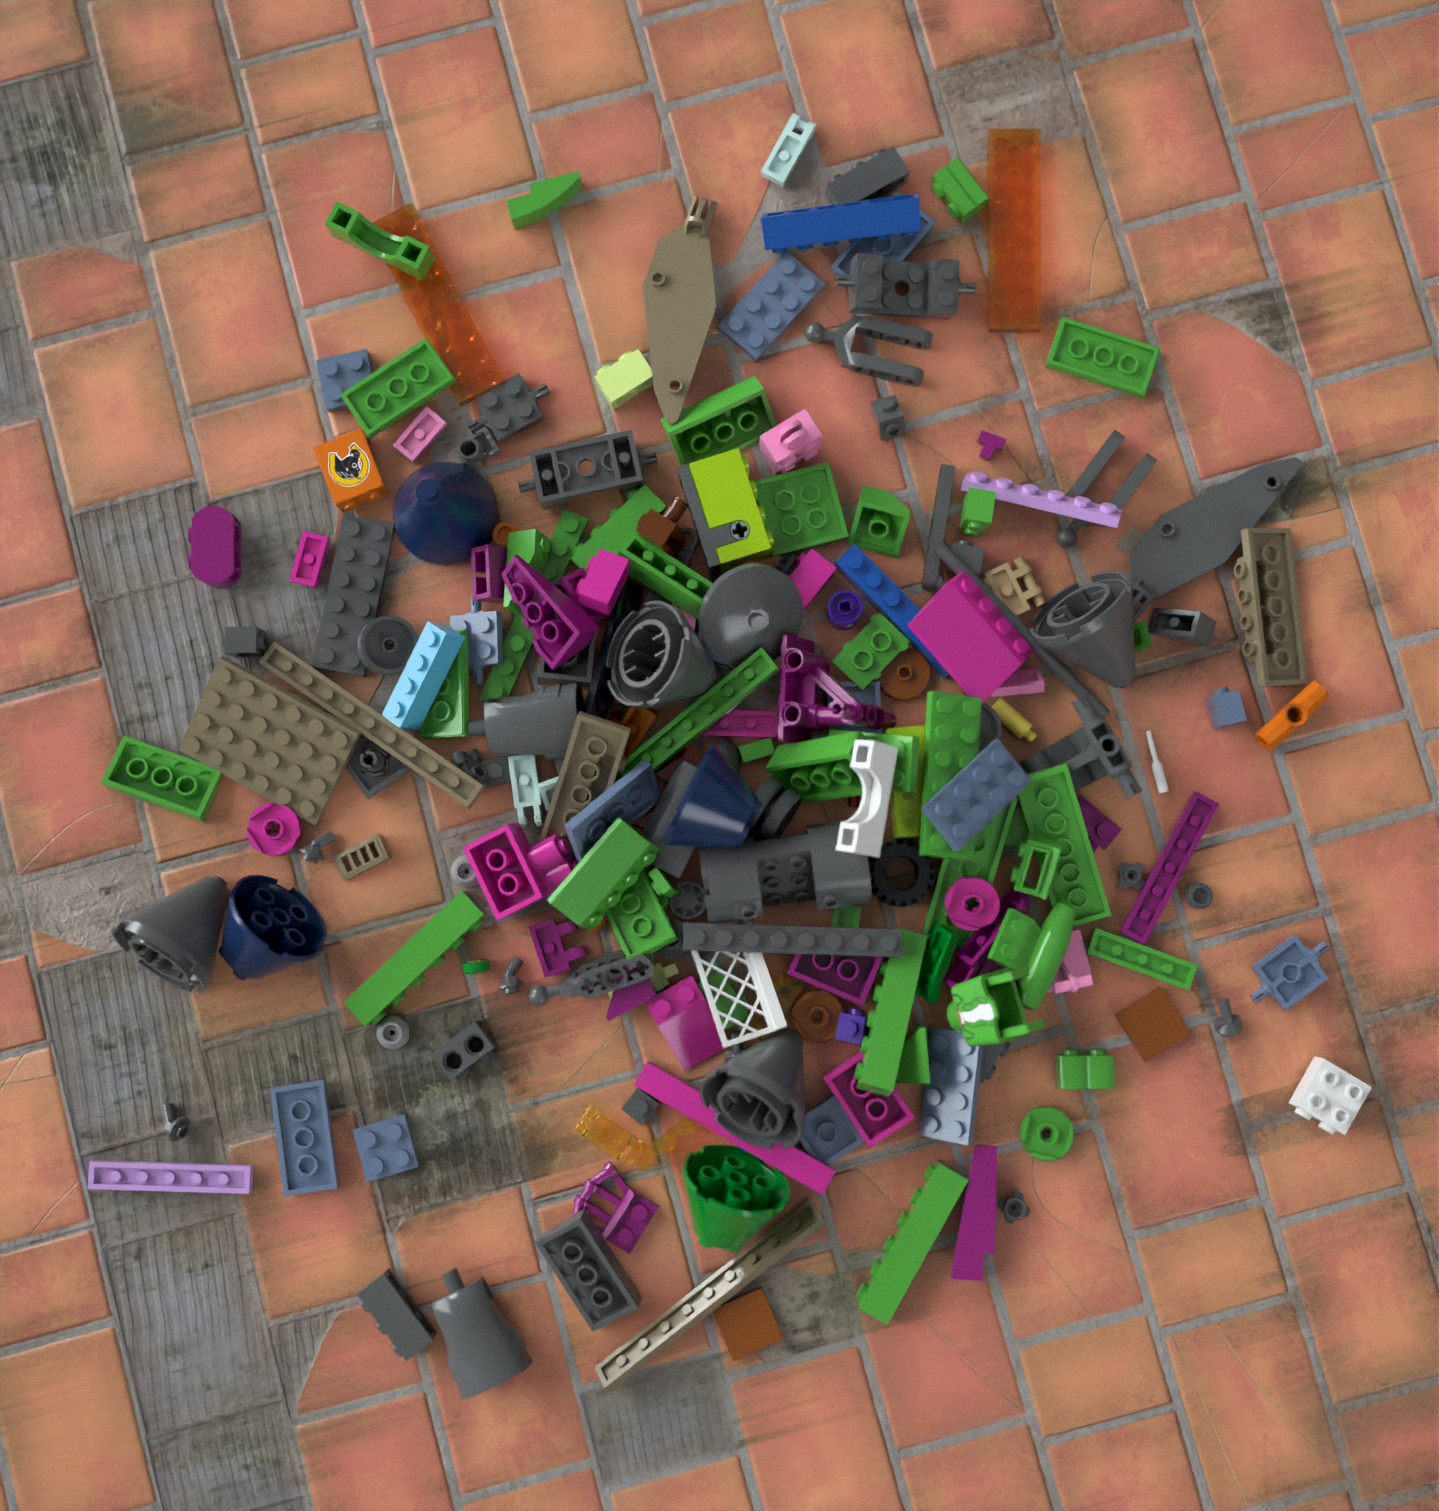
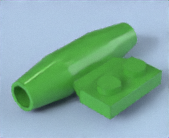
[987,903,1076,1011]

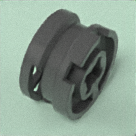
[670,881,706,919]

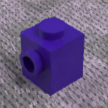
[835,1008,870,1045]

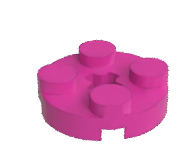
[247,803,303,855]
[944,876,1000,931]

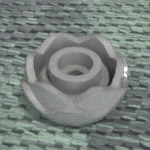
[451,855,479,888]
[376,1015,410,1049]

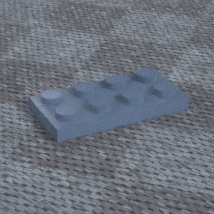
[830,190,936,276]
[718,251,825,362]
[920,739,1032,852]
[564,759,661,862]
[919,1027,984,1146]
[270,1079,340,1197]

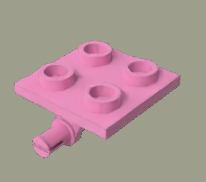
[1047,929,1093,994]

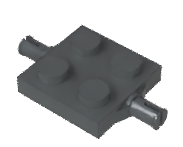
[468,373,550,443]

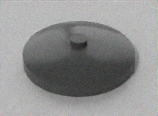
[699,563,803,667]

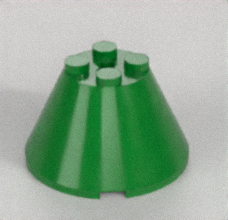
[683,1145,791,1253]

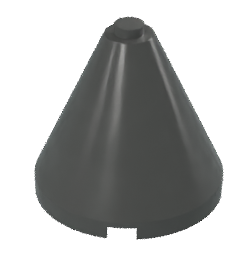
[1030,571,1136,688]
[606,601,720,709]
[111,875,228,994]
[700,1029,805,1149]

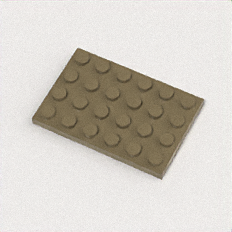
[178,656,362,825]

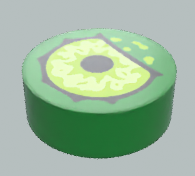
[462,959,489,974]

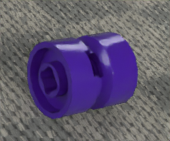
[826,590,862,630]

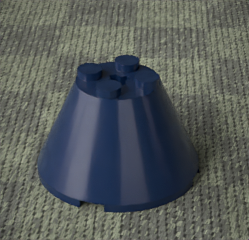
[662,744,762,848]
[218,875,327,980]

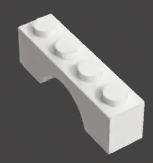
[836,740,898,857]

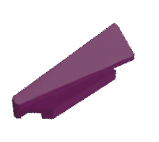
[943,880,1029,990]
[951,1145,997,1281]

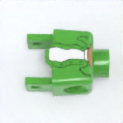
[947,967,1046,1047]

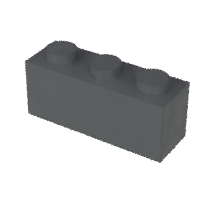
[825,146,909,205]
[357,1268,438,1361]

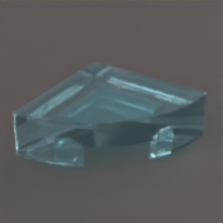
[1114,526,1145,553]

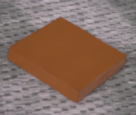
[1115,986,1191,1062]
[713,1286,784,1361]

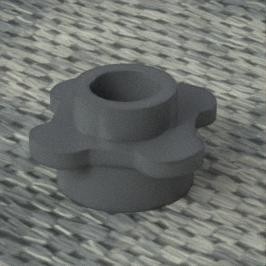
[1117,862,1145,889]
[998,1191,1030,1223]

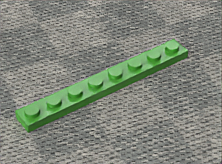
[479,509,589,702]
[616,647,780,781]

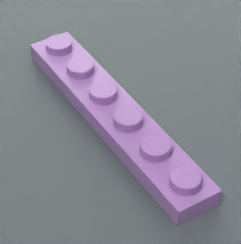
[961,472,1122,528]
[88,1160,254,1194]

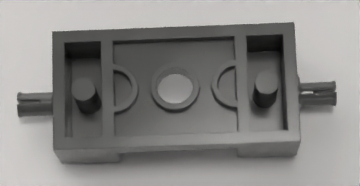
[835,253,976,319]
[518,429,658,510]

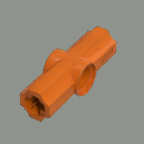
[1254,680,1330,751]

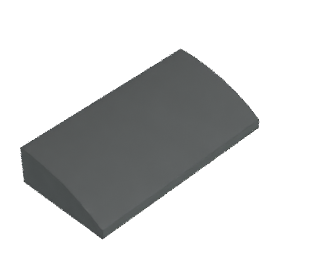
[642,760,698,879]
[535,1209,642,1331]

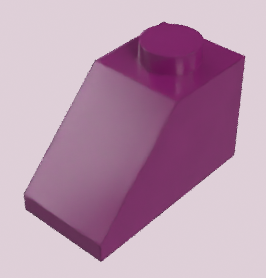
[606,964,658,1021]

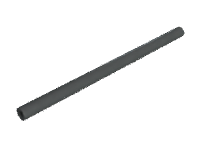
[934,542,1110,717]

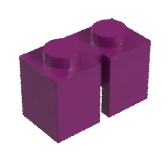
[471,544,507,604]

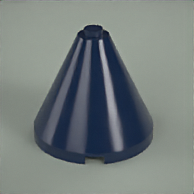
[393,462,498,566]

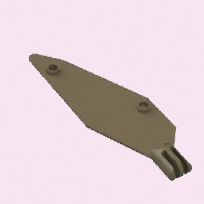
[643,196,718,425]

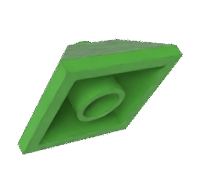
[847,485,911,558]
[895,1024,930,1084]

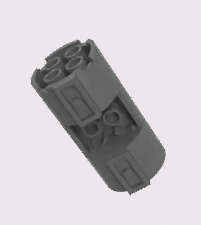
[699,820,872,923]

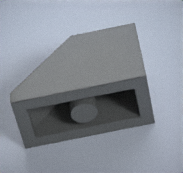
[1148,608,1216,647]

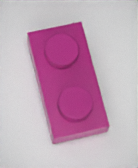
[289,531,331,589]

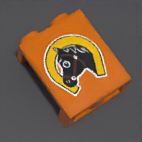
[313,428,389,511]

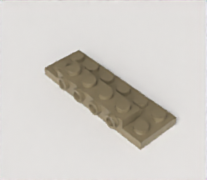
[1234,528,1308,687]
[539,711,631,861]

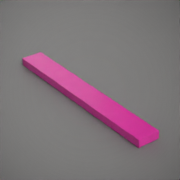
[634,1061,836,1195]

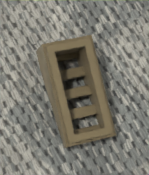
[333,834,392,881]

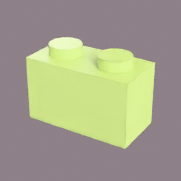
[594,349,653,410]

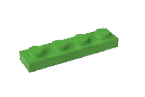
[1086,928,1198,991]

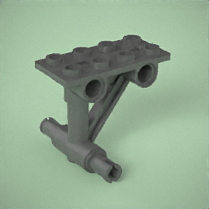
[1018,694,1143,799]

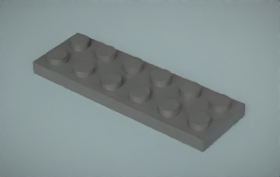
[312,514,395,677]

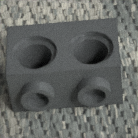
[431,1020,498,1080]

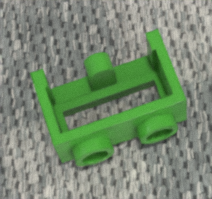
[1010,833,1061,900]

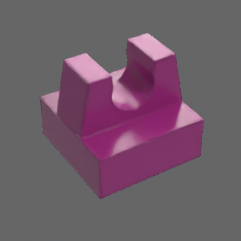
[977,430,1007,461]

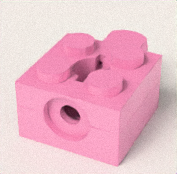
[759,409,822,476]

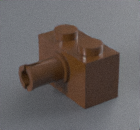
[636,496,689,558]

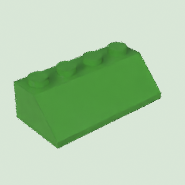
[660,376,777,466]
[766,731,867,804]
[547,817,660,931]

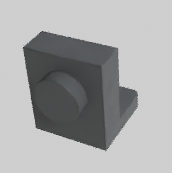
[870,395,906,441]

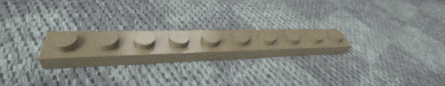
[259,641,485,809]
[594,1199,826,1392]

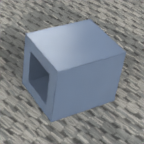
[1205,687,1247,729]

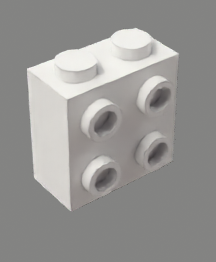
[1288,1056,1372,1135]

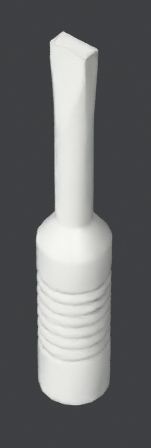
[1146,730,1169,794]

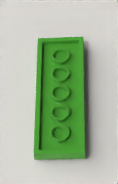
[919,691,981,861]
[1018,763,1112,926]
[921,797,1018,947]

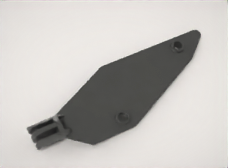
[1129,457,1301,623]

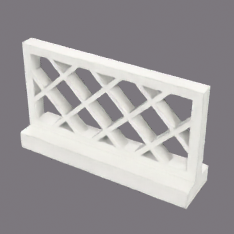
[691,923,787,1049]

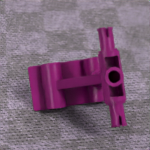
[777,634,896,743]

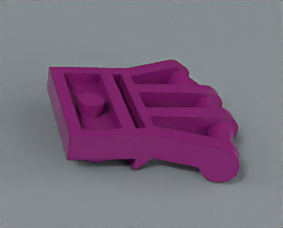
[573,1161,659,1254]

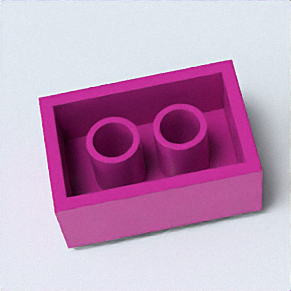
[463,822,550,920]
[822,1050,915,1148]

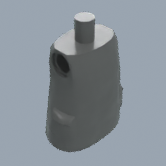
[468,682,585,761]
[431,1268,533,1400]

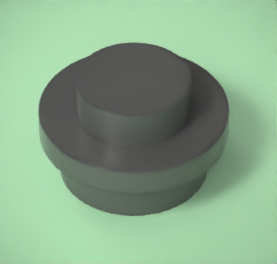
[1185,883,1212,909]

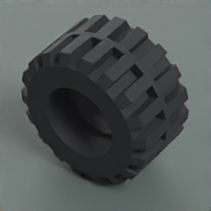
[868,839,935,907]

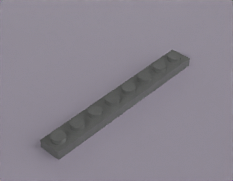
[683,922,902,957]

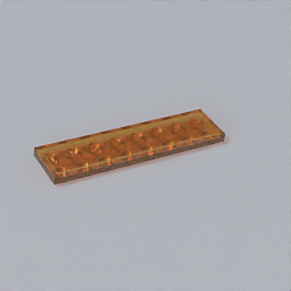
[987,128,1041,333]
[372,203,505,407]

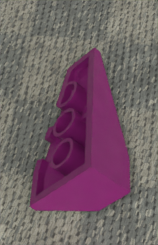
[501,555,600,670]

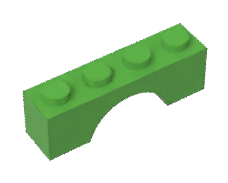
[324,201,435,281]

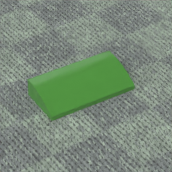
[101,736,223,824]

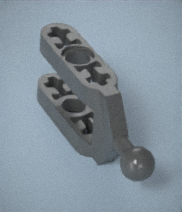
[805,315,933,387]
[1056,430,1157,548]
[528,949,654,1006]

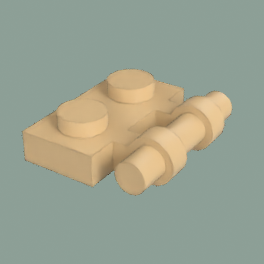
[983,556,1046,616]

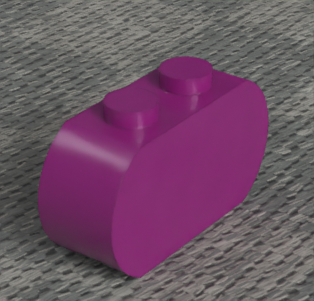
[188,506,241,589]

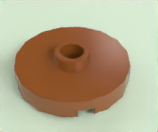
[878,648,930,700]
[792,989,845,1043]

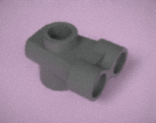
[455,426,501,466]
[450,749,488,787]

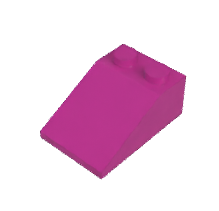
[645,974,729,1071]

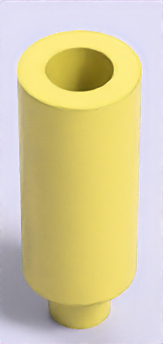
[992,697,1037,742]

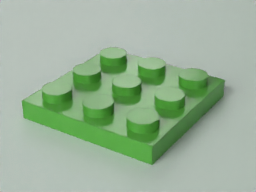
[754,462,849,558]

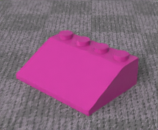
[907,570,1034,704]

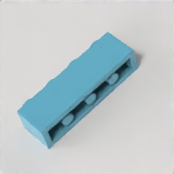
[382,621,465,730]

